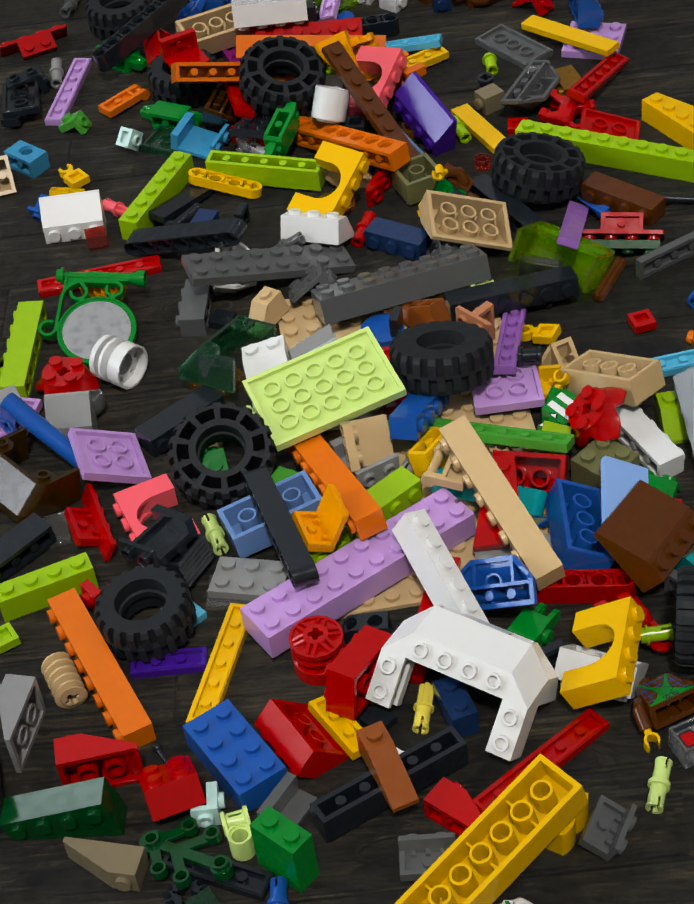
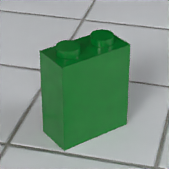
[250,806,320,893]

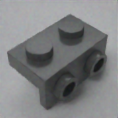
[578,794,637,862]
[398,832,456,882]

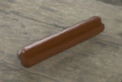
[593,256,626,302]

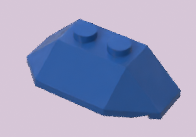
[460,555,538,612]

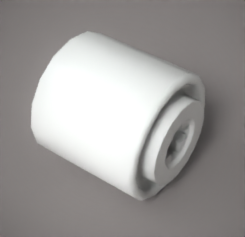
[311,85,350,124]

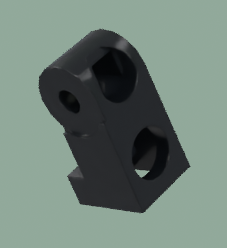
[343,610,393,644]

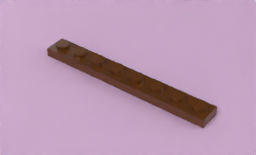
[322,41,419,158]

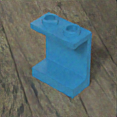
[171,112,231,160]

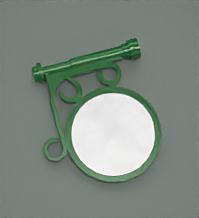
[38,267,147,367]

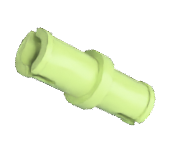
[201,513,229,556]
[645,756,673,814]

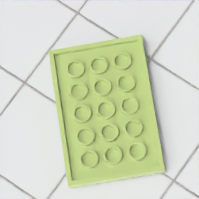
[242,326,407,452]

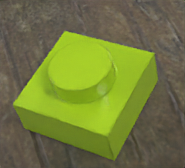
[0,622,21,654]

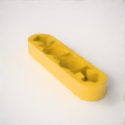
[188,168,262,199]

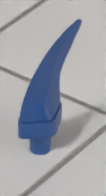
[577,196,611,220]

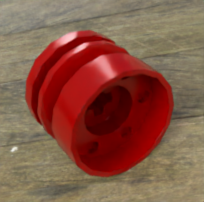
[288,615,345,686]

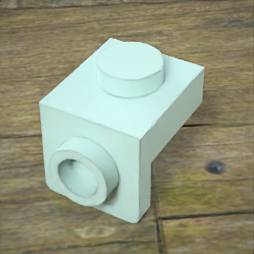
[116,126,143,151]
[190,781,226,828]

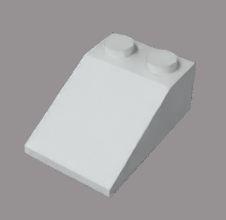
[241,334,290,407]

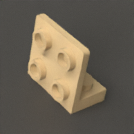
[339,414,394,472]

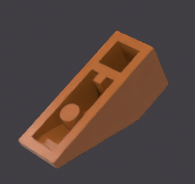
[383,298,451,327]
[356,721,419,813]

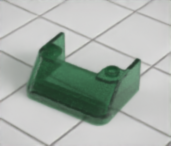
[178,315,276,393]

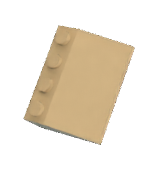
[419,190,513,251]

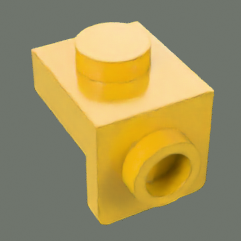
[538,364,563,399]

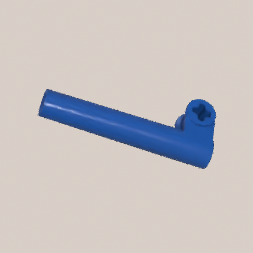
[0,393,79,469]

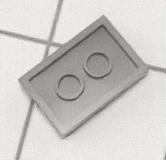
[207,556,289,602]

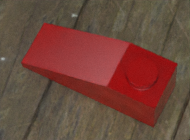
[423,777,481,836]

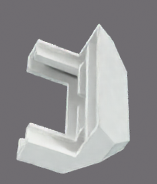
[365,604,559,761]

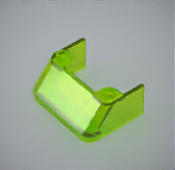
[508,221,615,293]

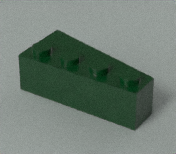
[0,777,128,841]

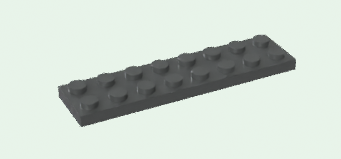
[181,243,356,287]

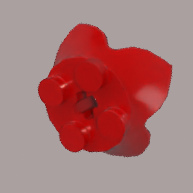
[35,356,100,395]
[565,385,627,447]

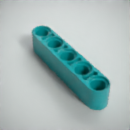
[429,467,548,517]

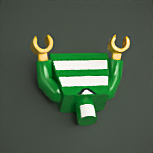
[537,369,577,434]

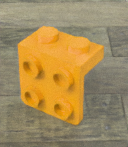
[291,483,349,552]

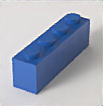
[389,393,450,441]

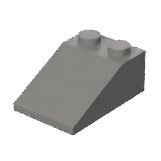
[0,674,47,773]

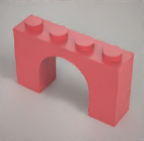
[346,46,407,120]
[112,473,201,541]

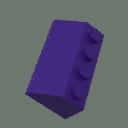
[393,71,457,157]

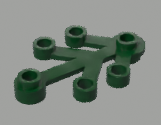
[139,817,235,889]

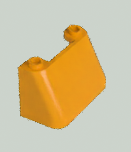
[314,31,382,84]

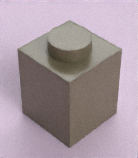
[474,83,505,116]

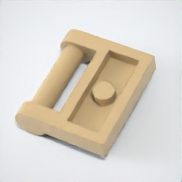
[420,444,465,491]

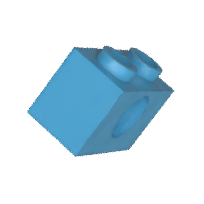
[4,140,50,179]

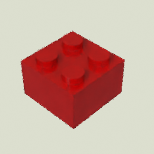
[136,755,206,822]

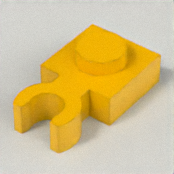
[58,164,90,189]
[49,187,85,196]
[522,323,562,345]

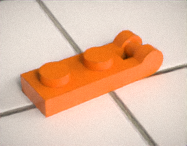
[98,84,150,118]

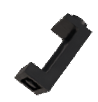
[118,504,198,568]

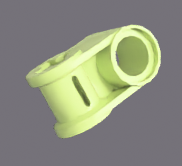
[219,805,256,862]

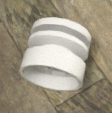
[89,334,148,390]

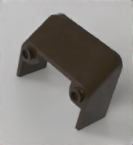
[0,427,81,523]

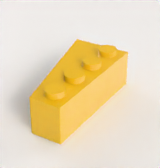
[642,92,694,150]

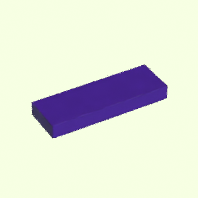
[130,646,208,679]

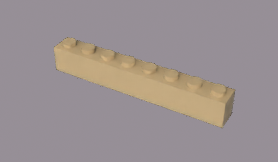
[439,415,566,591]

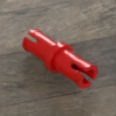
[351,211,376,248]

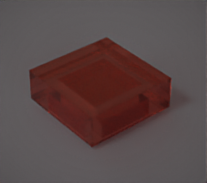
[84,225,109,250]

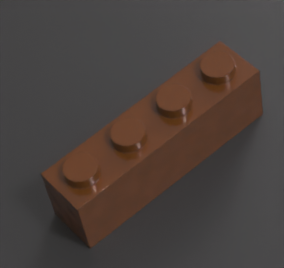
[581,171,666,227]

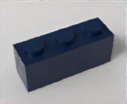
[364,217,432,261]

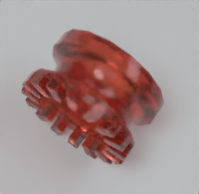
[473,152,492,171]

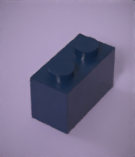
[432,676,480,738]

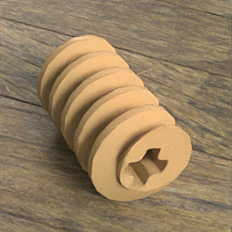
[41,652,88,709]

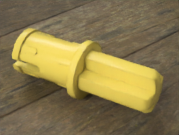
[412,682,434,735]

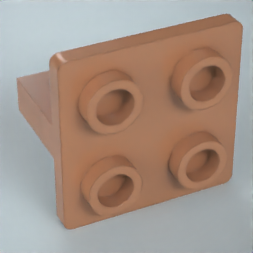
[455,301,496,340]

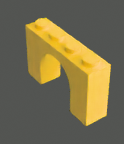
[286,141,370,216]
[560,596,645,709]

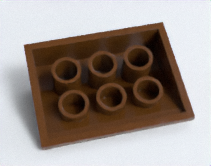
[593,480,694,593]

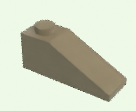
[63,837,149,892]

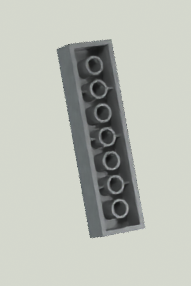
[310,244,491,326]

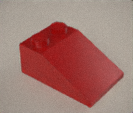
[53,733,144,788]

